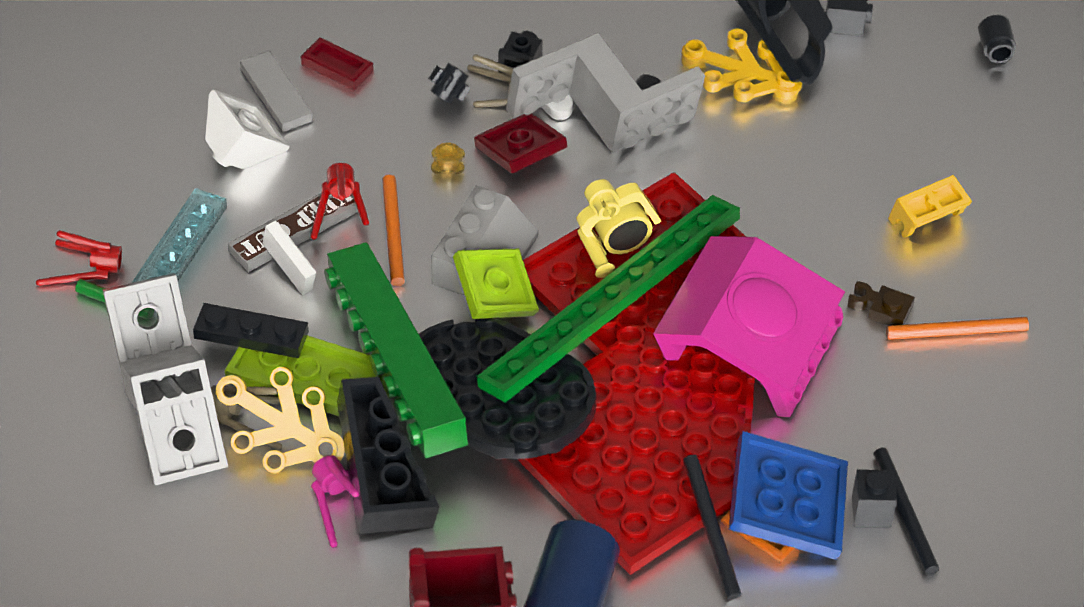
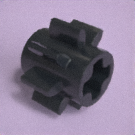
[428,63,471,104]

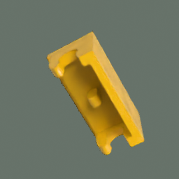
[888,175,972,238]

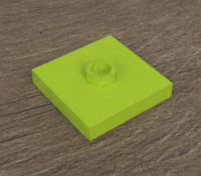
[453,248,539,319]

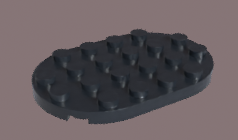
[419,318,597,459]

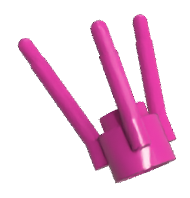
[311,455,359,548]

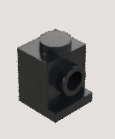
[498,31,543,74]

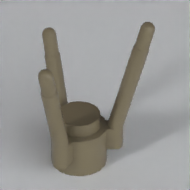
[467,54,513,108]
[211,385,282,450]

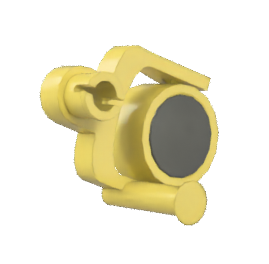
[576,179,661,278]

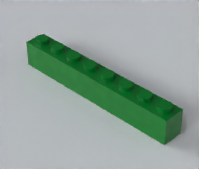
[324,242,468,459]

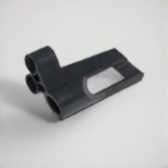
[736,0,833,85]

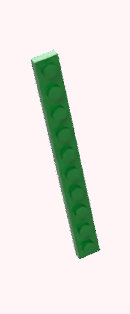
[477,195,740,402]

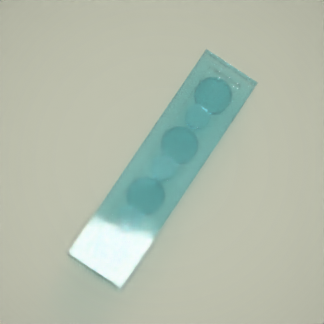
[132,188,227,283]

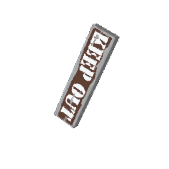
[228,192,358,272]

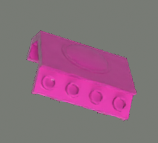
[653,236,845,417]

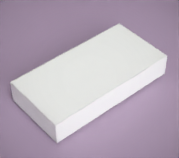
[262,220,316,296]

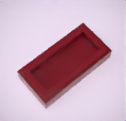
[301,37,374,90]

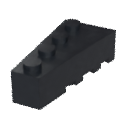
[337,377,440,534]

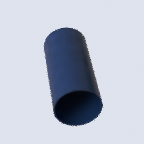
[524,520,620,607]

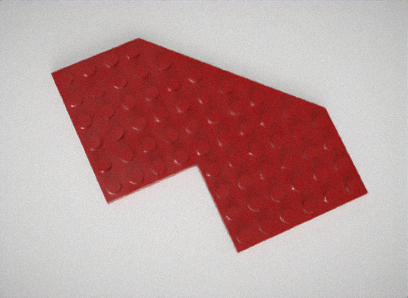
[517,172,755,575]

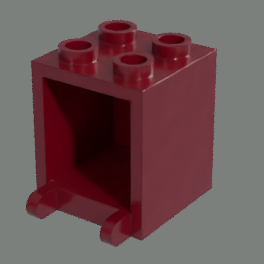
[408,546,517,607]

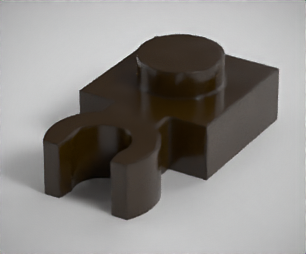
[847,281,915,326]

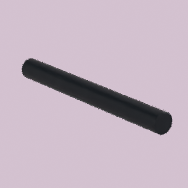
[873,447,939,575]
[683,454,742,600]

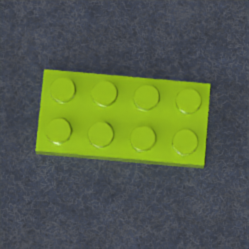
[225,335,382,416]

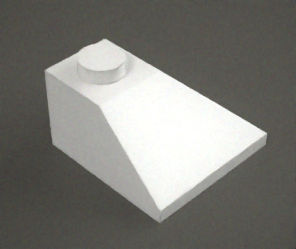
[205,89,290,169]

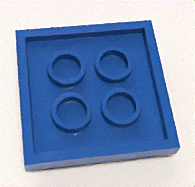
[729,431,848,560]

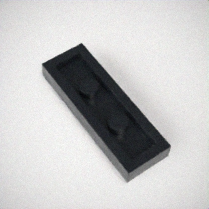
[193,303,309,358]

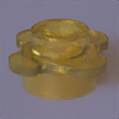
[431,143,465,174]

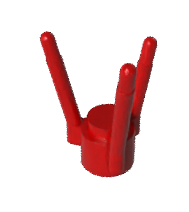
[310,163,369,240]
[36,230,122,286]

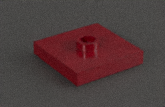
[474,113,568,174]

